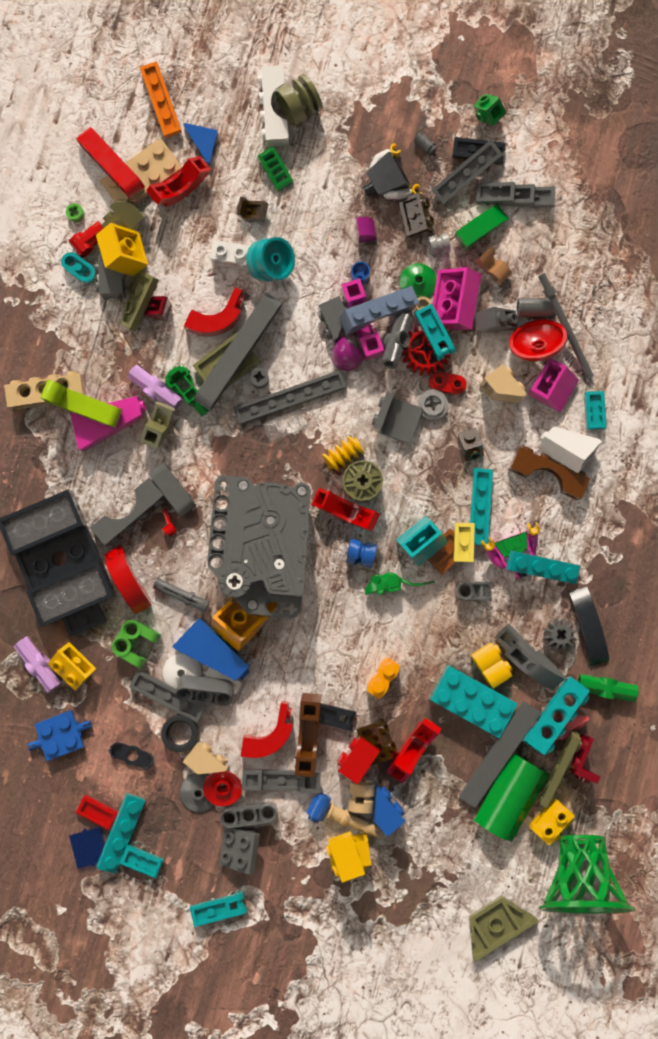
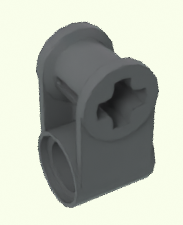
[454,582,492,601]

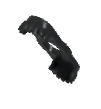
[109,742,154,770]

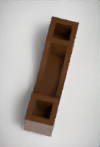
[508,446,590,501]
[295,693,322,777]

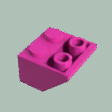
[527,358,579,413]

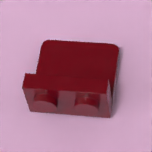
[568,734,601,785]

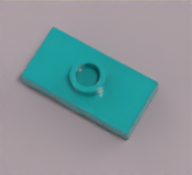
[584,391,607,430]
[120,844,164,879]

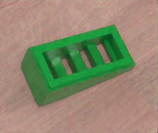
[257,146,294,191]

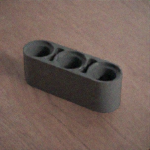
[148,462,197,517]
[176,675,233,706]
[220,802,278,828]

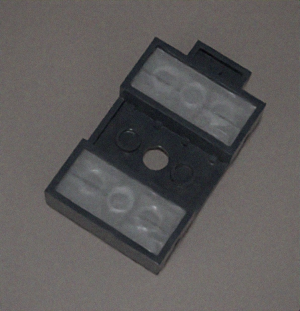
[0,489,117,637]

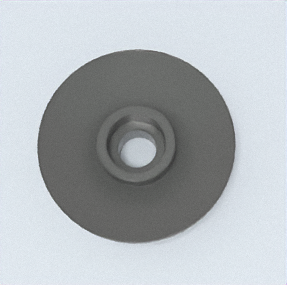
[180,773,214,812]

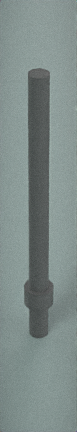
[538,273,594,379]

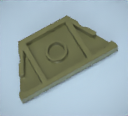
[469,895,539,962]

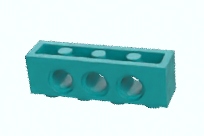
[522,676,590,755]

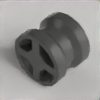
[249,367,269,389]

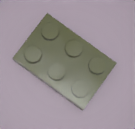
[192,332,261,389]

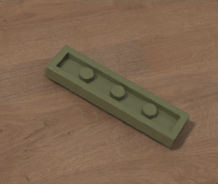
[539,730,582,808]

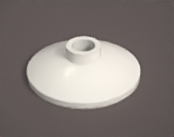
[163,653,202,688]

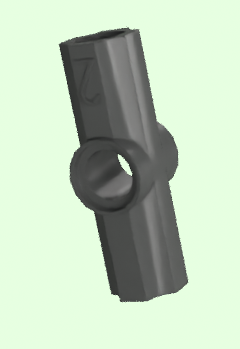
[381,312,413,369]

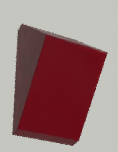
[143,296,171,322]

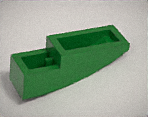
[454,204,509,251]

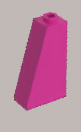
[70,396,146,452]

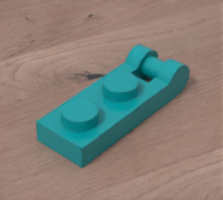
[414,304,456,361]
[190,892,248,927]

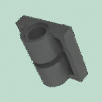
[219,827,260,875]

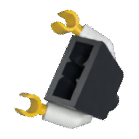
[363,144,422,199]

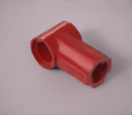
[69,221,104,258]

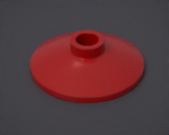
[203,771,242,806]

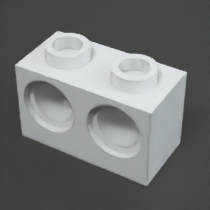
[210,240,250,271]

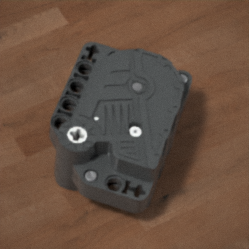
[207,475,311,619]

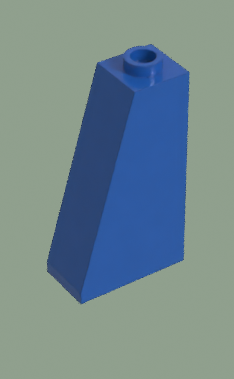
[172,618,251,681]

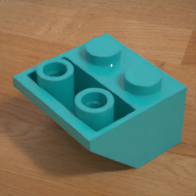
[396,516,448,567]

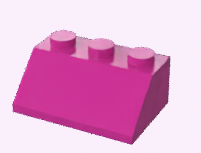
[432,267,482,330]

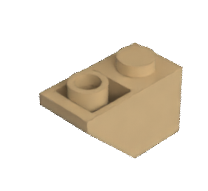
[183,741,229,774]

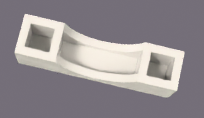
[258,65,289,147]

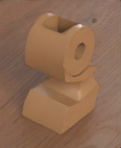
[475,246,512,285]

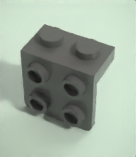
[372,392,423,443]

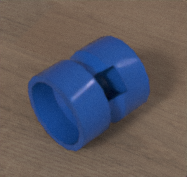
[346,539,377,568]

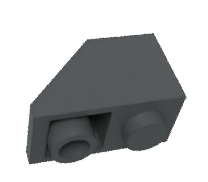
[95,256,126,299]
[317,296,345,343]
[475,307,518,333]

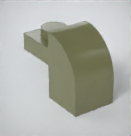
[101,199,146,229]
[140,401,175,449]

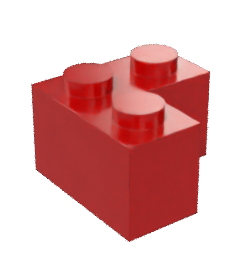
[337,736,380,785]

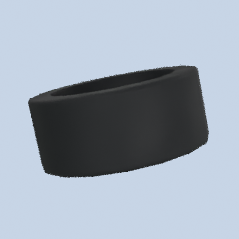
[161,714,199,752]

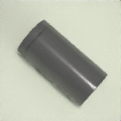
[516,298,557,317]

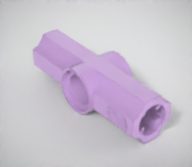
[127,364,183,410]
[13,636,62,693]

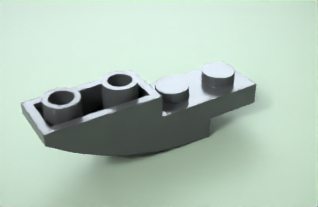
[494,624,566,690]

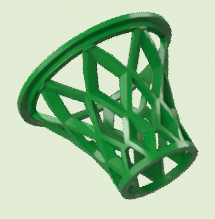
[538,835,636,914]

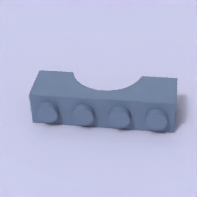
[339,286,419,335]

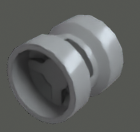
[428,233,451,256]

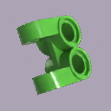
[112,620,162,669]

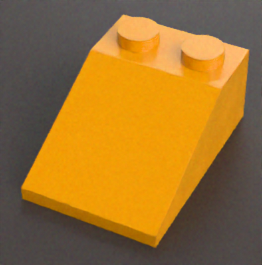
[210,601,277,652]

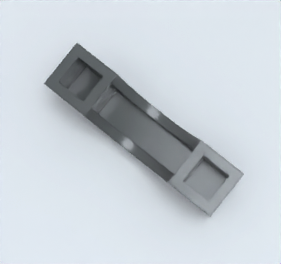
[90,478,166,546]

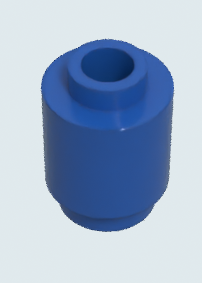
[306,792,332,823]

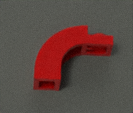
[146,156,211,207]
[184,287,244,337]
[311,488,380,531]
[104,545,152,615]
[240,701,293,758]
[386,718,441,784]

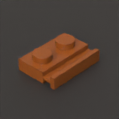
[427,528,455,575]

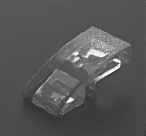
[262,410,307,443]

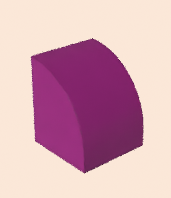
[356,217,377,243]

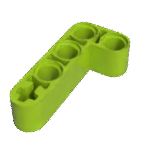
[40,380,122,428]

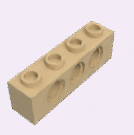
[4,371,87,411]

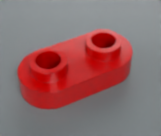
[428,371,467,395]

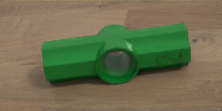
[577,674,639,702]

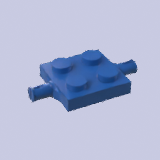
[27,710,93,761]

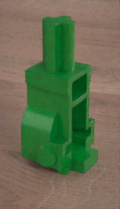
[165,365,211,417]

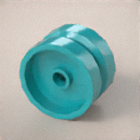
[246,237,295,282]

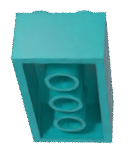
[429,665,518,738]

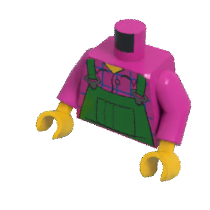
[481,522,540,579]

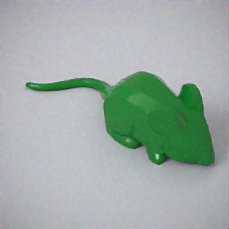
[365,572,435,595]

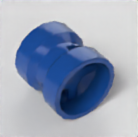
[351,261,370,285]

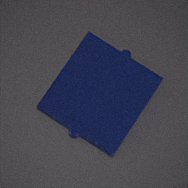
[69,826,105,869]

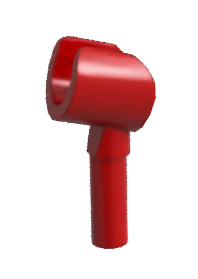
[162,509,176,537]

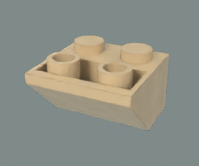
[480,364,527,403]

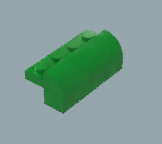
[474,753,550,842]

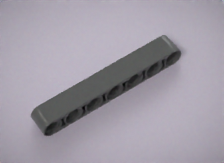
[194,293,283,410]

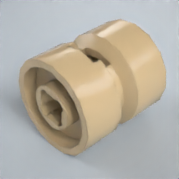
[348,781,375,814]

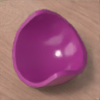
[331,336,364,371]

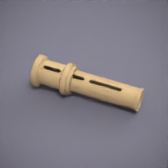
[325,802,383,840]

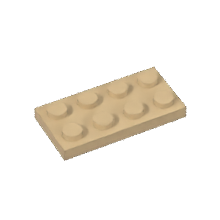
[100,138,182,203]

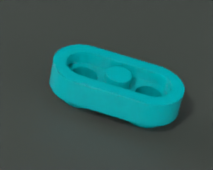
[61,252,97,284]

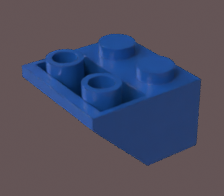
[373,784,405,837]

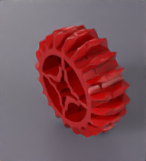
[401,327,451,376]

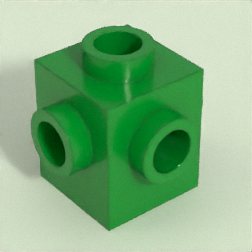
[473,94,507,126]

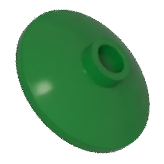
[399,263,437,298]

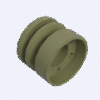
[275,73,323,127]
[342,460,383,503]

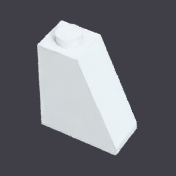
[539,427,602,473]

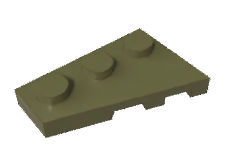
[120,270,159,332]

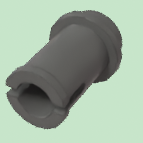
[414,132,438,156]

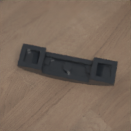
[568,586,609,666]

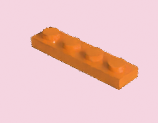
[139,61,182,138]

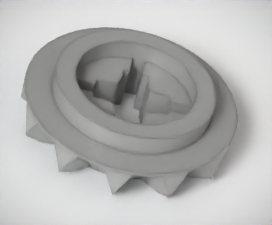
[418,389,448,420]

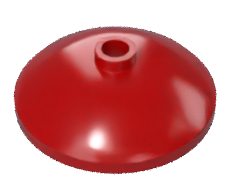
[509,319,567,362]

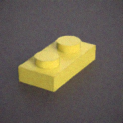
[453,523,475,562]

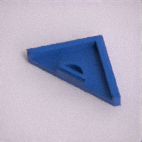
[183,123,218,165]

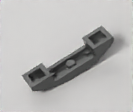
[242,769,321,793]

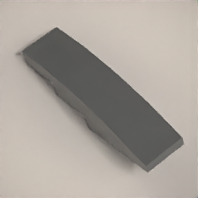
[476,182,556,207]

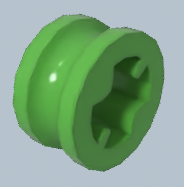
[66,203,85,223]

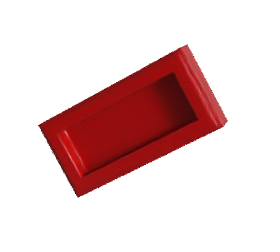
[75,794,118,831]

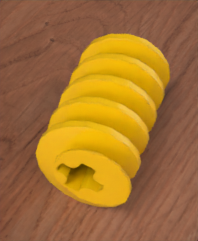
[322,435,365,472]

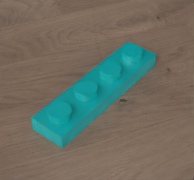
[469,468,493,546]
[506,550,581,584]
[96,793,145,874]

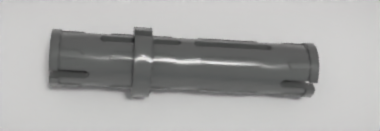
[153,578,210,612]

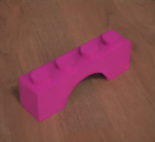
[341,278,384,361]

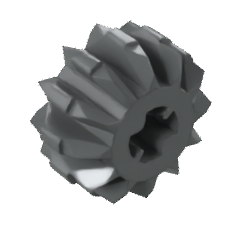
[543,618,576,651]

